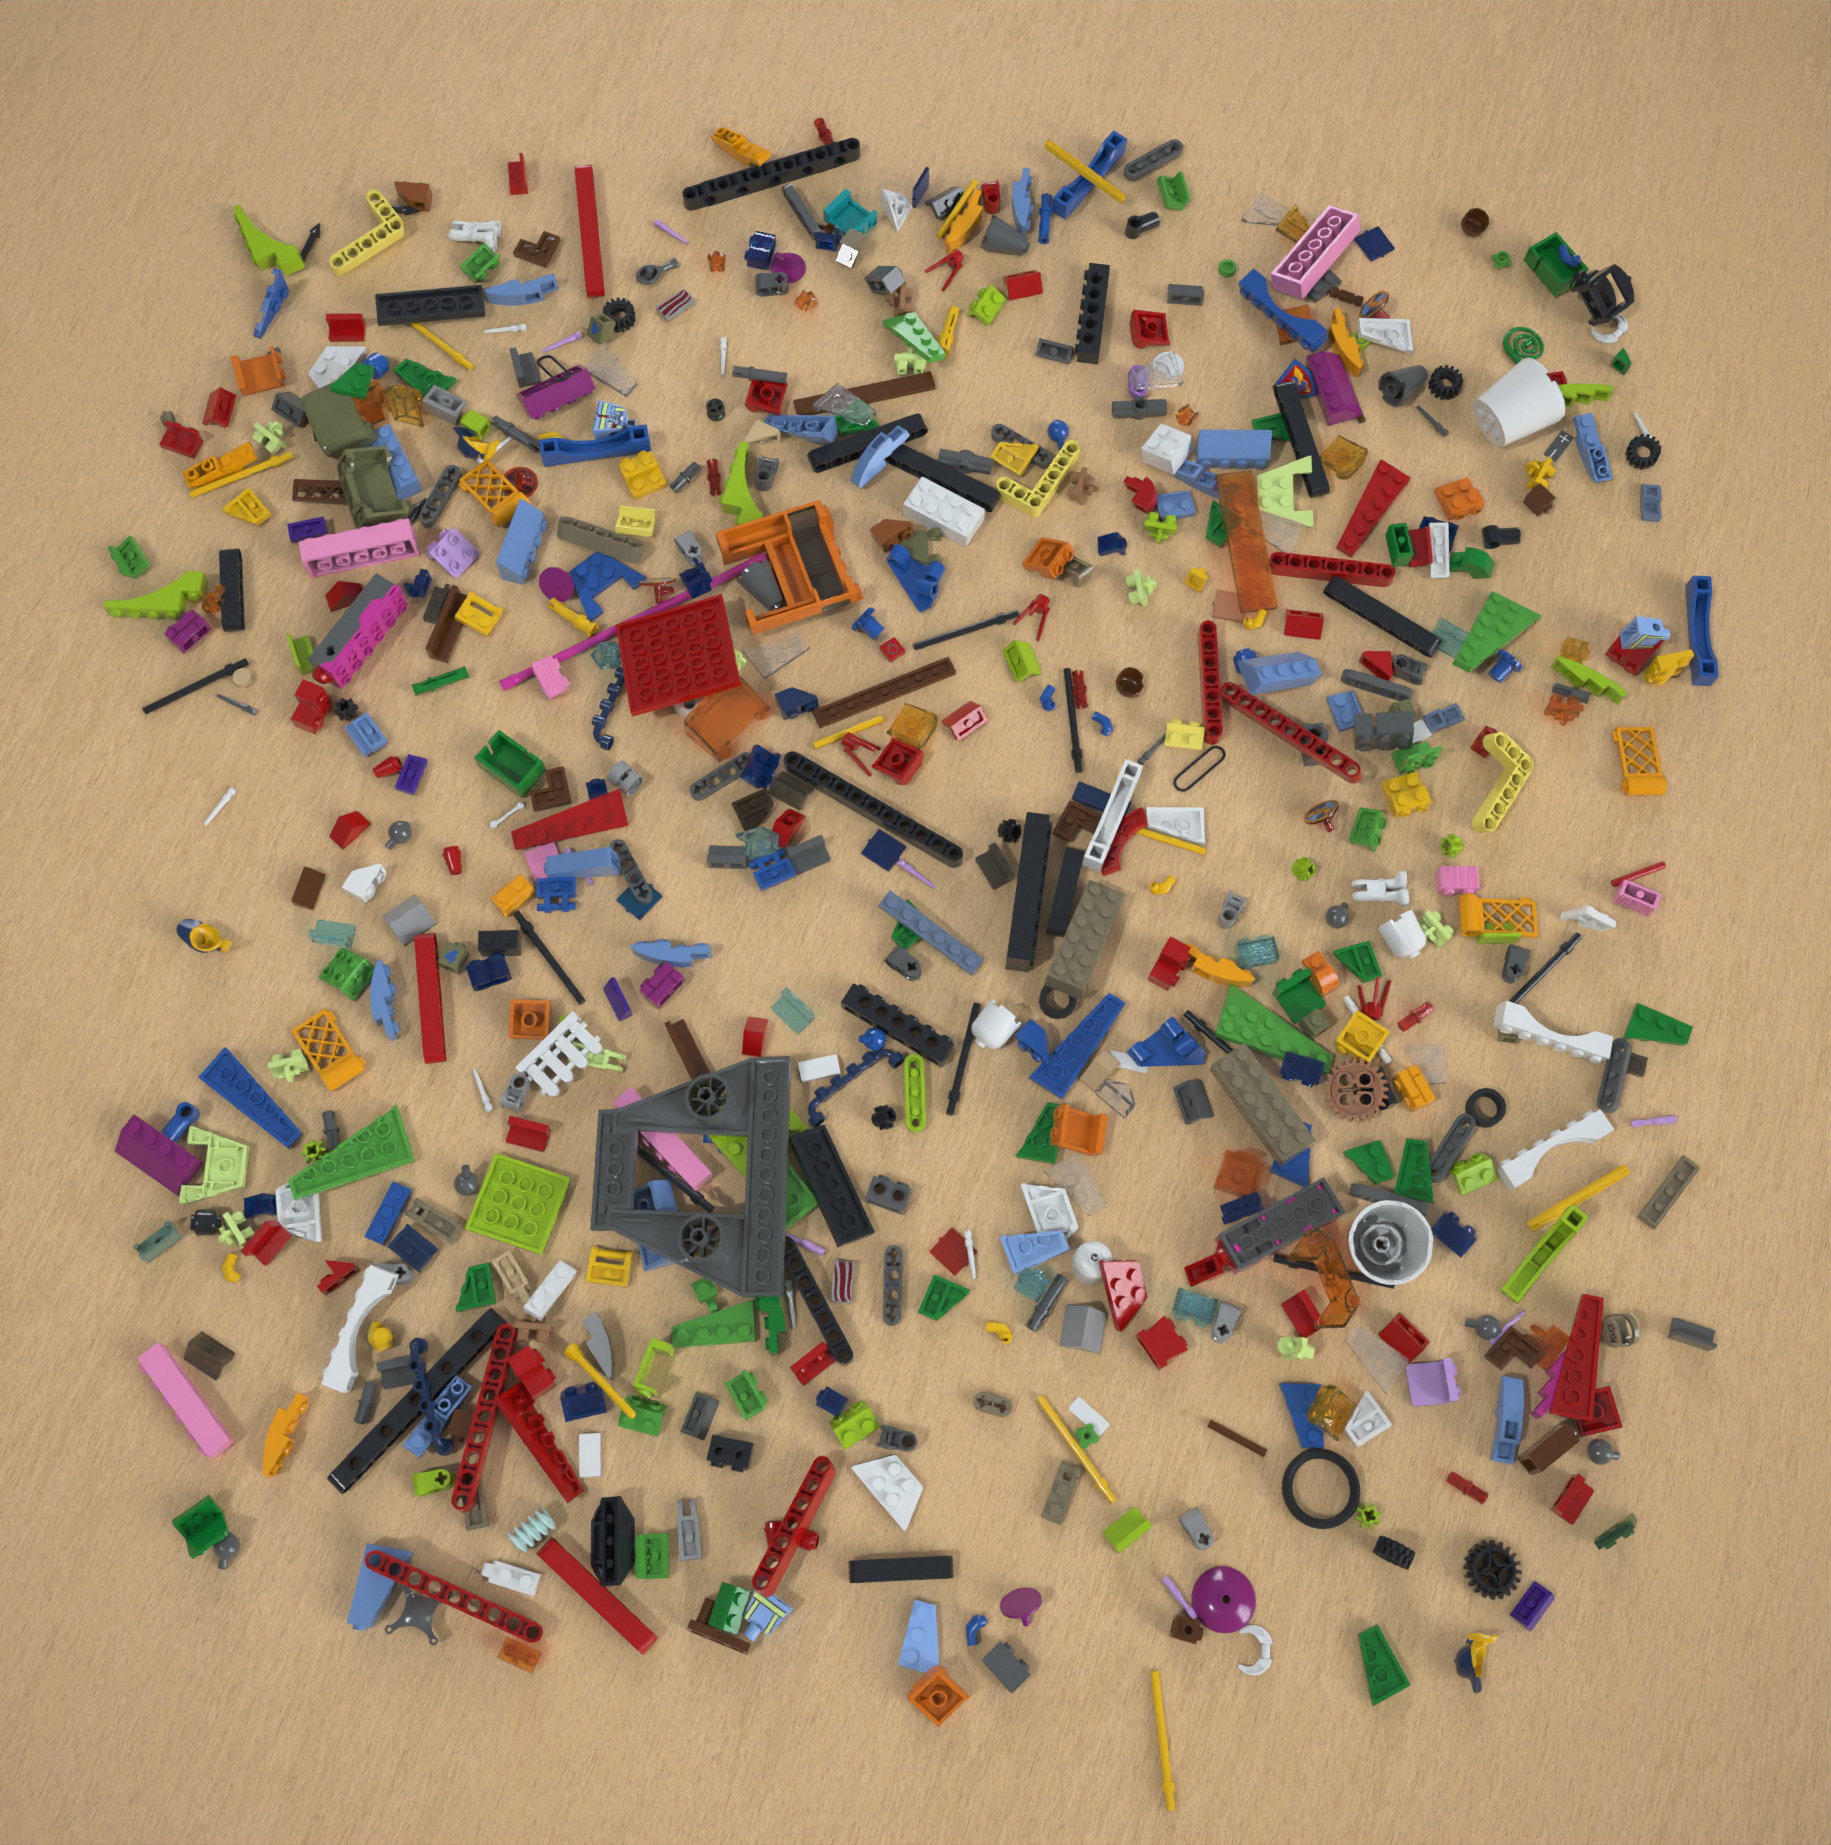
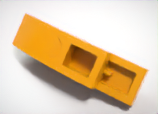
[710,126,771,167]
[944,189,983,254]
[1328,308,1364,377]
[182,442,258,488]
[1184,942,1255,987]
[263,1392,310,1479]

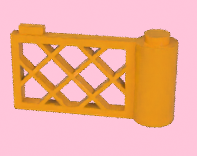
[458,461,530,527]
[1612,727,1667,796]
[1458,893,1539,938]
[291,1009,366,1092]

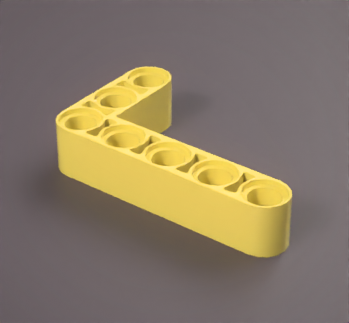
[329,189,405,276]
[995,440,1080,517]
[1472,732,1534,833]

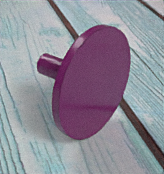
[771,252,806,283]
[539,567,575,602]
[1000,1588,1042,1626]

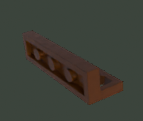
[292,479,347,504]
[425,585,473,663]
[664,1019,718,1091]

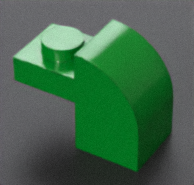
[1449,547,1495,579]

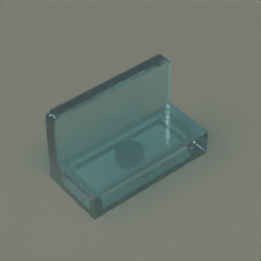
[1432,618,1469,659]
[736,827,779,859]
[308,920,356,948]
[771,987,815,1034]

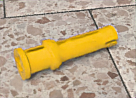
[938,306,960,357]
[547,597,599,638]

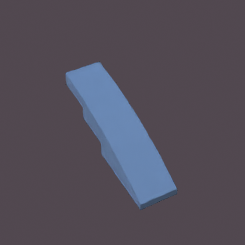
[1169,460,1238,503]

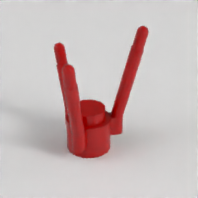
[925,249,964,292]
[1013,594,1050,641]
[841,732,881,776]
[1358,976,1391,1020]

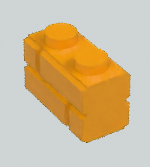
[490,873,536,918]
[1393,1064,1436,1113]

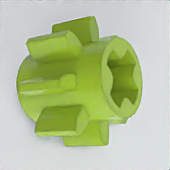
[1439,834,1465,858]
[1291,857,1316,881]
[300,1139,328,1163]
[1354,1502,1382,1530]

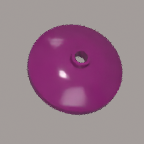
[1191,1566,1256,1633]

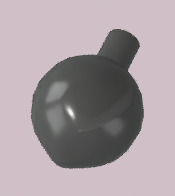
[385,821,412,850]
[1325,902,1349,929]
[454,1164,479,1196]
[1465,1315,1502,1340]
[1587,1439,1620,1465]
[213,1532,240,1570]

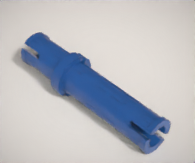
[1038,193,1053,244]

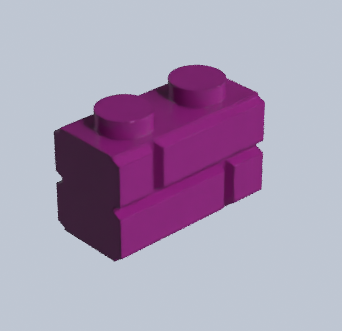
[164,609,211,654]
[640,962,685,1009]

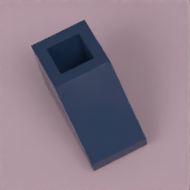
[775,687,819,720]

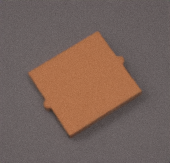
[1212,589,1249,623]

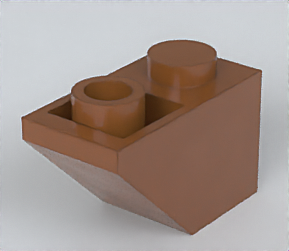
[394,181,432,212]
[870,519,914,553]

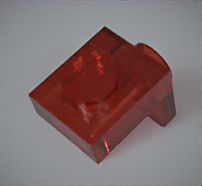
[1470,725,1497,758]

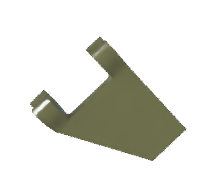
[898,528,941,565]

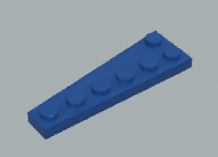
[1029,993,1125,1100]
[198,1047,303,1150]

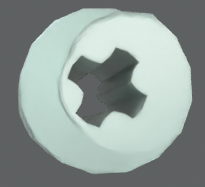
[507,1505,556,1552]

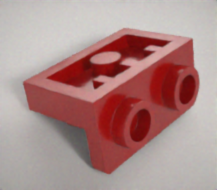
[159,421,203,459]
[790,1341,835,1386]

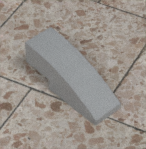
[582,1312,614,1380]

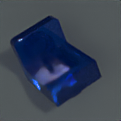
[1097,532,1127,556]

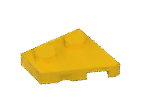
[990,442,1039,476]
[222,487,272,526]

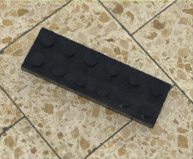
[375,285,485,326]
[789,1124,875,1248]

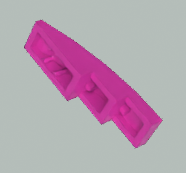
[1530,1350,1566,1419]

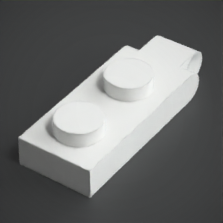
[480,1560,541,1596]

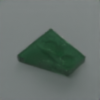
[1594,1513,1637,1550]

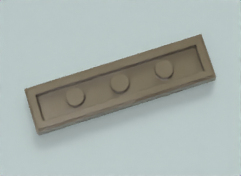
[1637,1155,1700,1230]

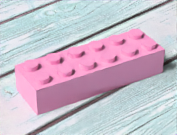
[1271,205,1360,300]
[298,518,420,578]

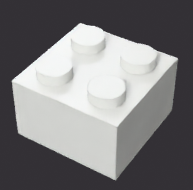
[1141,424,1193,475]

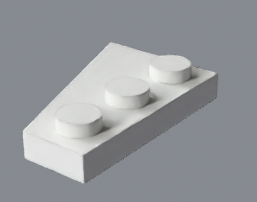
[1357,318,1413,355]
[1146,807,1205,846]

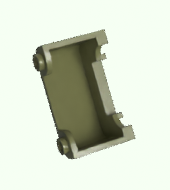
[300,381,378,460]
[336,445,409,529]

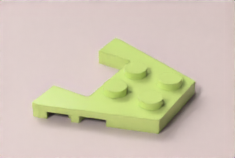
[1257,456,1314,528]
[179,1126,250,1205]

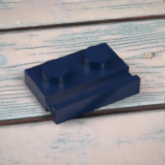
[387,1224,439,1273]

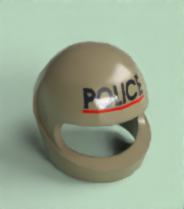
[1600,1314,1640,1348]

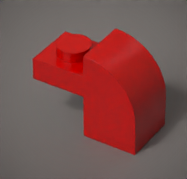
[1123,476,1158,515]

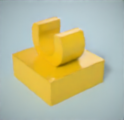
[1184,567,1208,593]

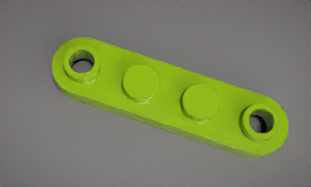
[904,1054,926,1133]

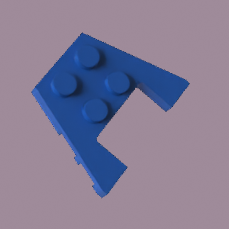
[569,552,646,622]

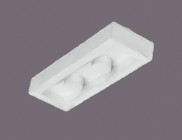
[1429,522,1450,579]
[523,1260,577,1321]

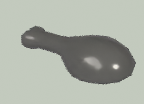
[636,258,679,285]

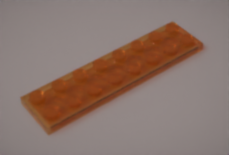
[1215,470,1278,613]

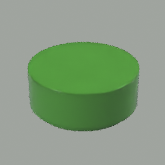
[1218,259,1236,278]

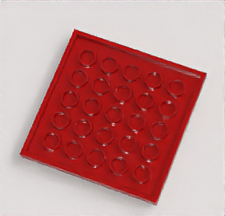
[615,594,742,716]

